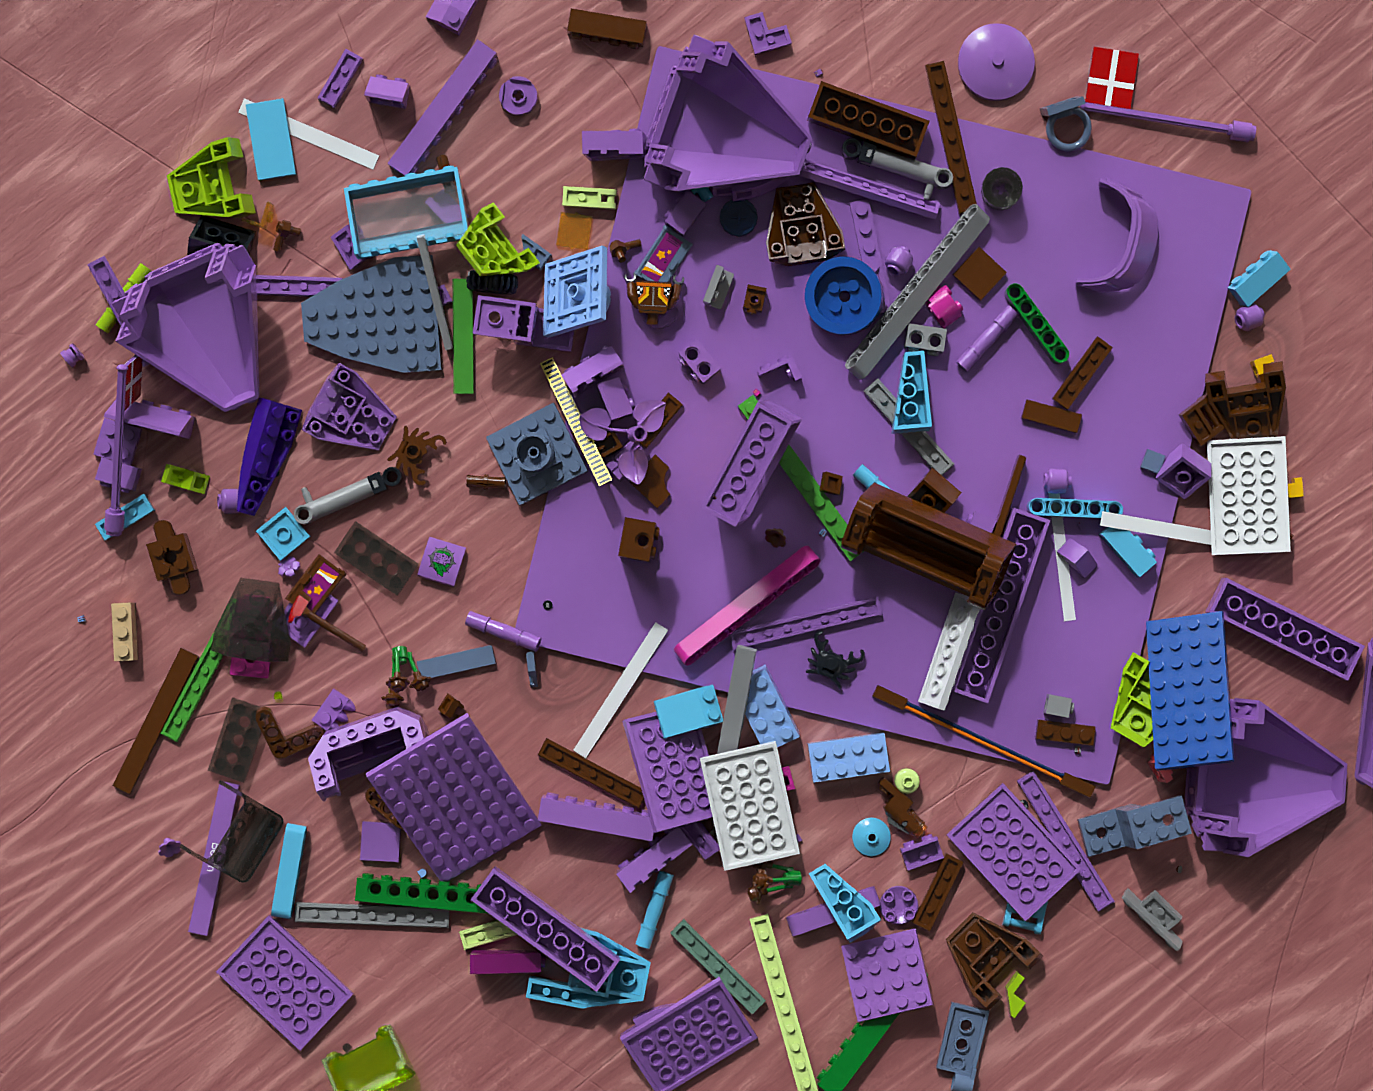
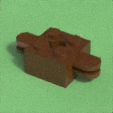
[146,520,198,594]

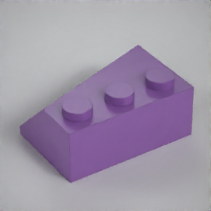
[562,346,624,397]

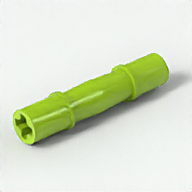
[96,263,152,333]

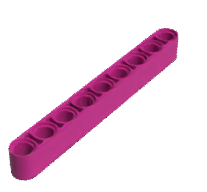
[674,545,821,666]

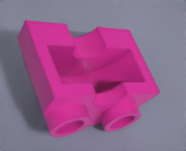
[925,285,964,329]

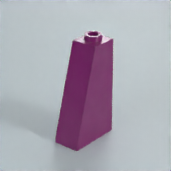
[470,950,546,974]

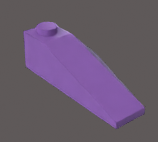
[426,0,479,36]

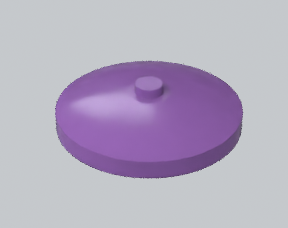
[958,24,1035,101]

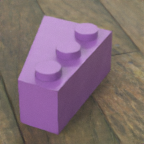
[582,129,646,161]

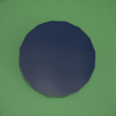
[720,199,758,237]

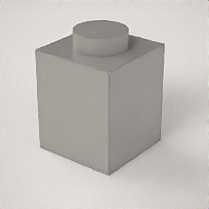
[1043,694,1074,718]

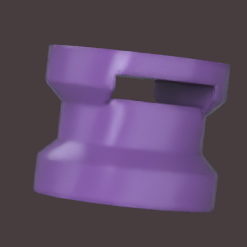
[60,343,85,368]

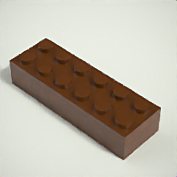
[807,81,930,160]

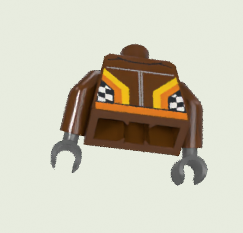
[625,273,684,325]

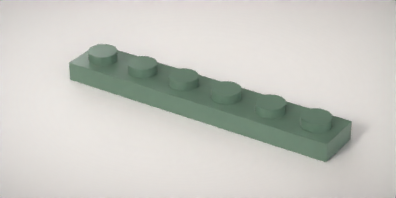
[670,919,766,1014]

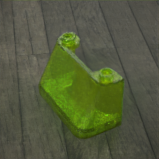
[322,1025,416,1091]

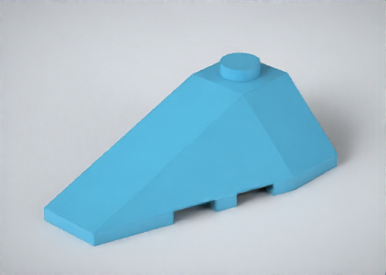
[809,864,881,943]

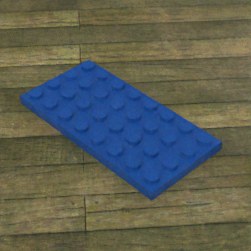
[1146,611,1234,771]

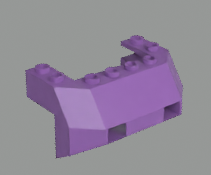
[308,706,430,801]

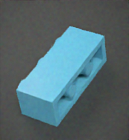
[1228,250,1291,307]
[1099,527,1157,578]

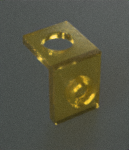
[241,201,274,229]

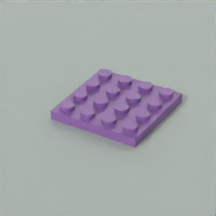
[841,929,934,1022]

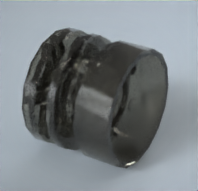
[981,167,1023,211]

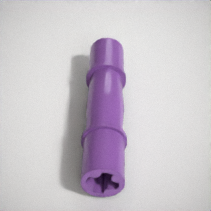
[956,305,1019,372]
[465,611,542,652]

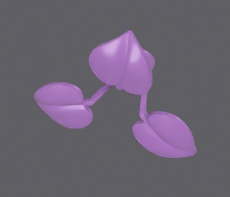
[579,400,666,484]

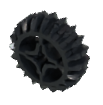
[466,270,518,295]

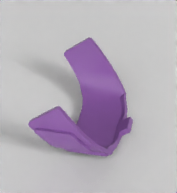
[1075,178,1158,292]

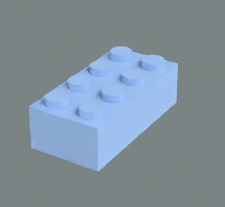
[745,664,800,748]
[807,732,890,782]

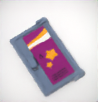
[634,225,693,282]

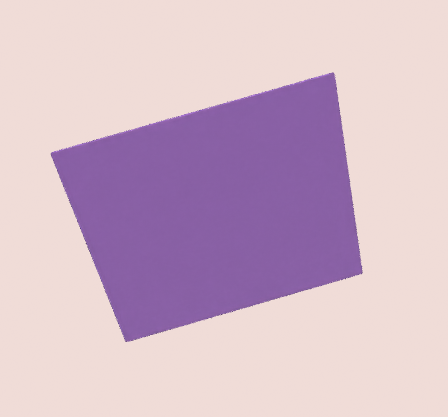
[515,46,1251,784]

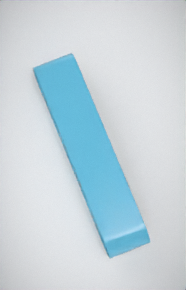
[1027,498,1123,519]
[271,823,307,919]

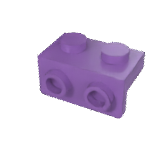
[900,834,944,870]

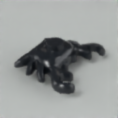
[806,630,865,689]

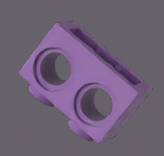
[678,339,721,384]

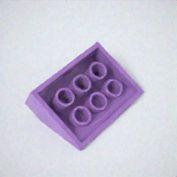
[104,400,195,439]

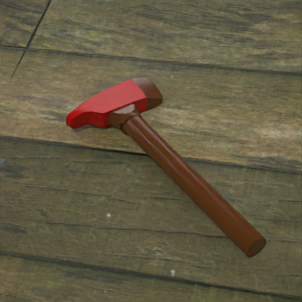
[288,590,366,652]

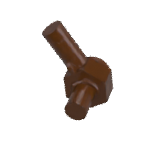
[273,220,301,252]
[610,239,641,263]

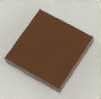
[953,247,1007,301]

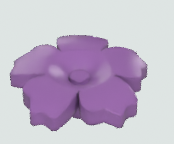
[278,556,301,578]

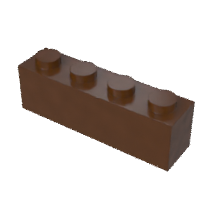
[567,8,647,49]

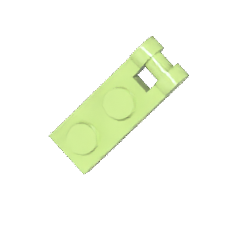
[562,186,617,210]

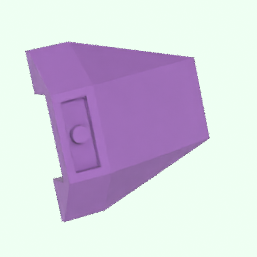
[302,363,397,450]

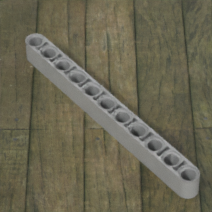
[845,204,990,380]

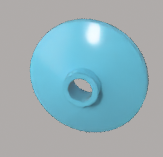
[852,818,891,856]

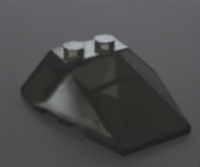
[211,577,291,662]

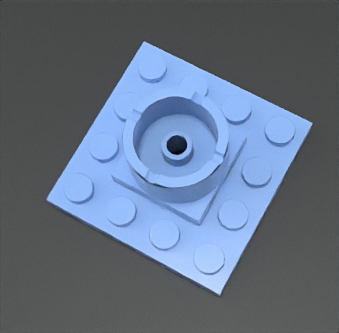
[543,246,611,338]

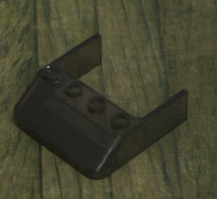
[180,780,283,883]

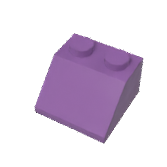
[364,75,410,109]
[597,377,635,422]
[1156,443,1212,499]

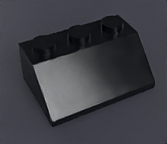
[187,215,256,256]

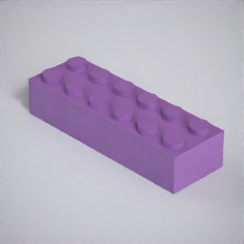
[537,792,654,841]

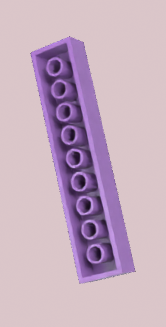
[951,508,1050,703]

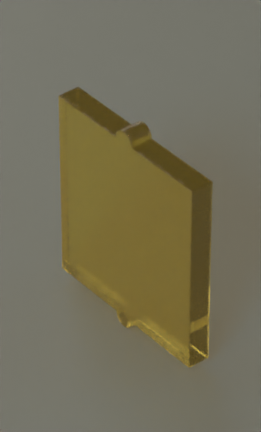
[556,212,592,250]

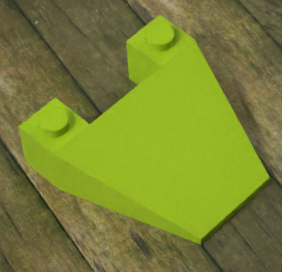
[167,137,256,218]

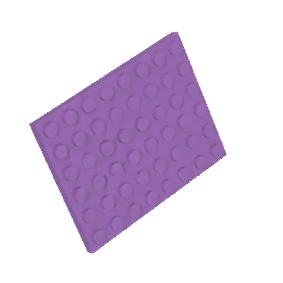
[366,713,542,882]

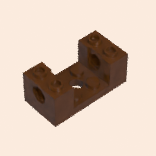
[618,517,660,562]

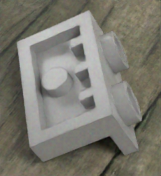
[703,265,734,309]

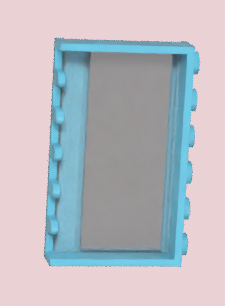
[344,166,469,259]

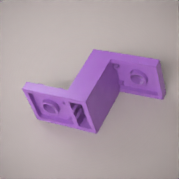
[473,295,574,352]

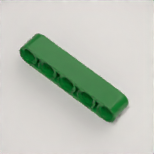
[1004,283,1069,364]

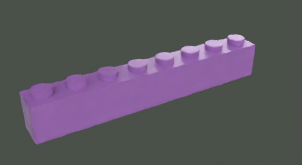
[388,39,498,177]

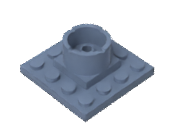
[486,402,588,506]

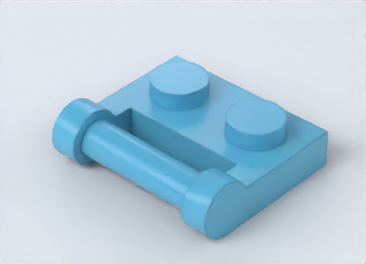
[1002,901,1048,935]

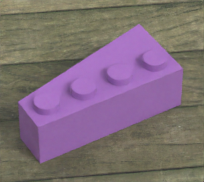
[616,826,692,893]

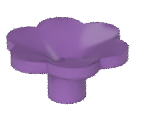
[158,838,182,857]

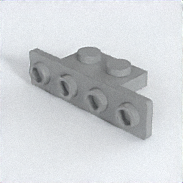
[1122,888,1183,951]

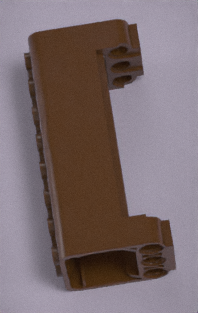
[841,482,1017,610]

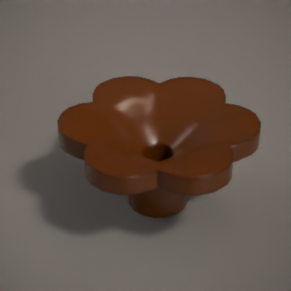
[765,528,786,548]

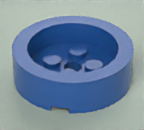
[805,257,884,335]

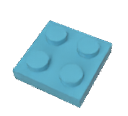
[256,507,311,561]

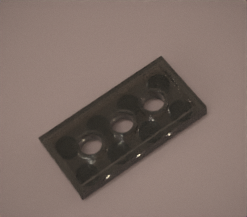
[334,521,419,596]
[208,697,268,783]

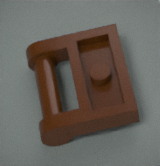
[1179,395,1225,446]

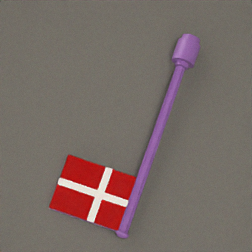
[1080,47,1256,142]
[104,354,143,536]

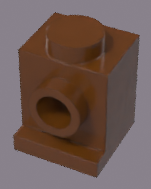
[743,284,767,315]

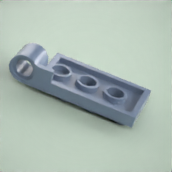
[936,1001,990,1091]

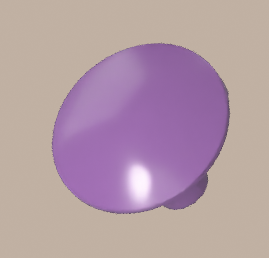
[880,886,918,924]

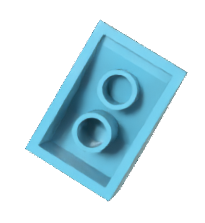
[653,685,723,738]

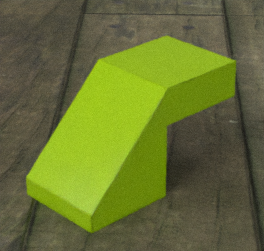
[161,464,210,494]
[1005,971,1026,1018]

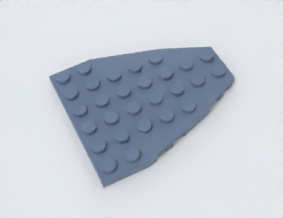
[301,255,442,373]

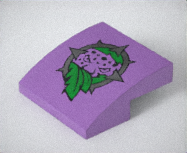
[417,537,466,587]

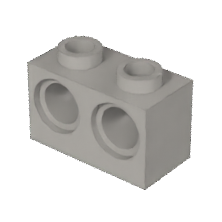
[904,323,947,356]

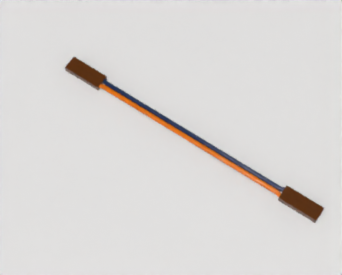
[872,685,1096,798]

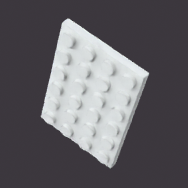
[1207,436,1291,556]
[700,741,800,871]

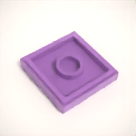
[360,821,401,862]

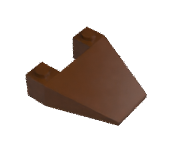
[1205,361,1286,439]
[946,912,1043,1010]

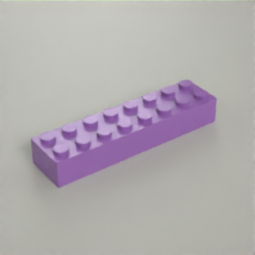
[1205,578,1365,681]
[471,866,621,992]

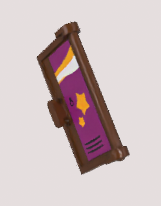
[285,554,347,614]

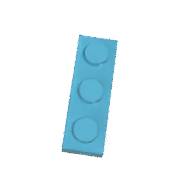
[95,494,155,540]

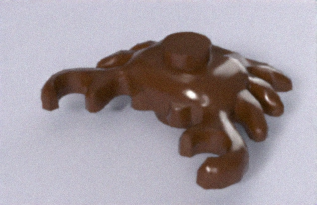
[387,426,447,485]

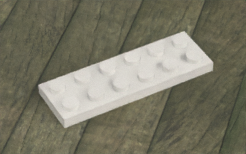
[918,592,980,710]

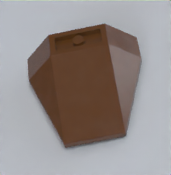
[766,182,845,267]

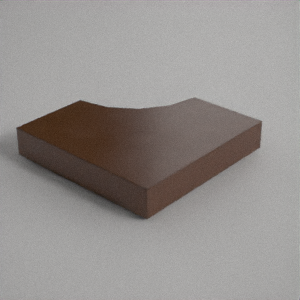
[629,454,670,509]

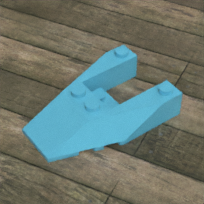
[526,927,651,1009]

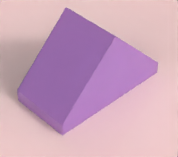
[1057,538,1098,578]

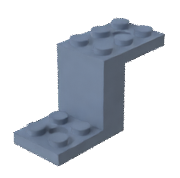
[1077,796,1192,857]

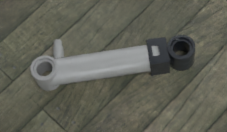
[841,138,953,200]
[294,467,403,524]

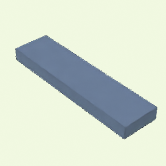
[417,645,496,678]

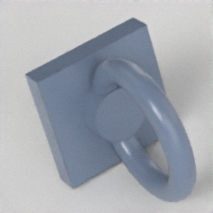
[1039,96,1092,151]

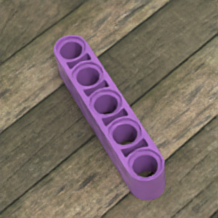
[786,886,881,936]

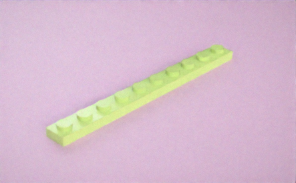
[750,914,818,1091]

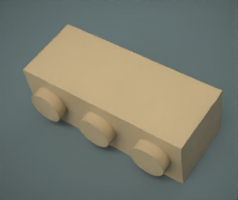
[111,603,138,661]

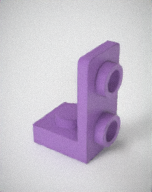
[757,355,802,382]

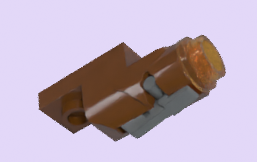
[878,777,927,838]

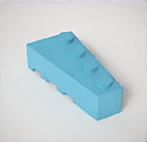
[891,351,932,434]

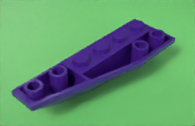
[237,397,302,516]

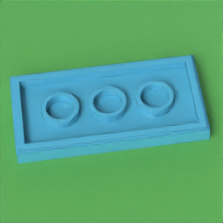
[246,98,297,181]

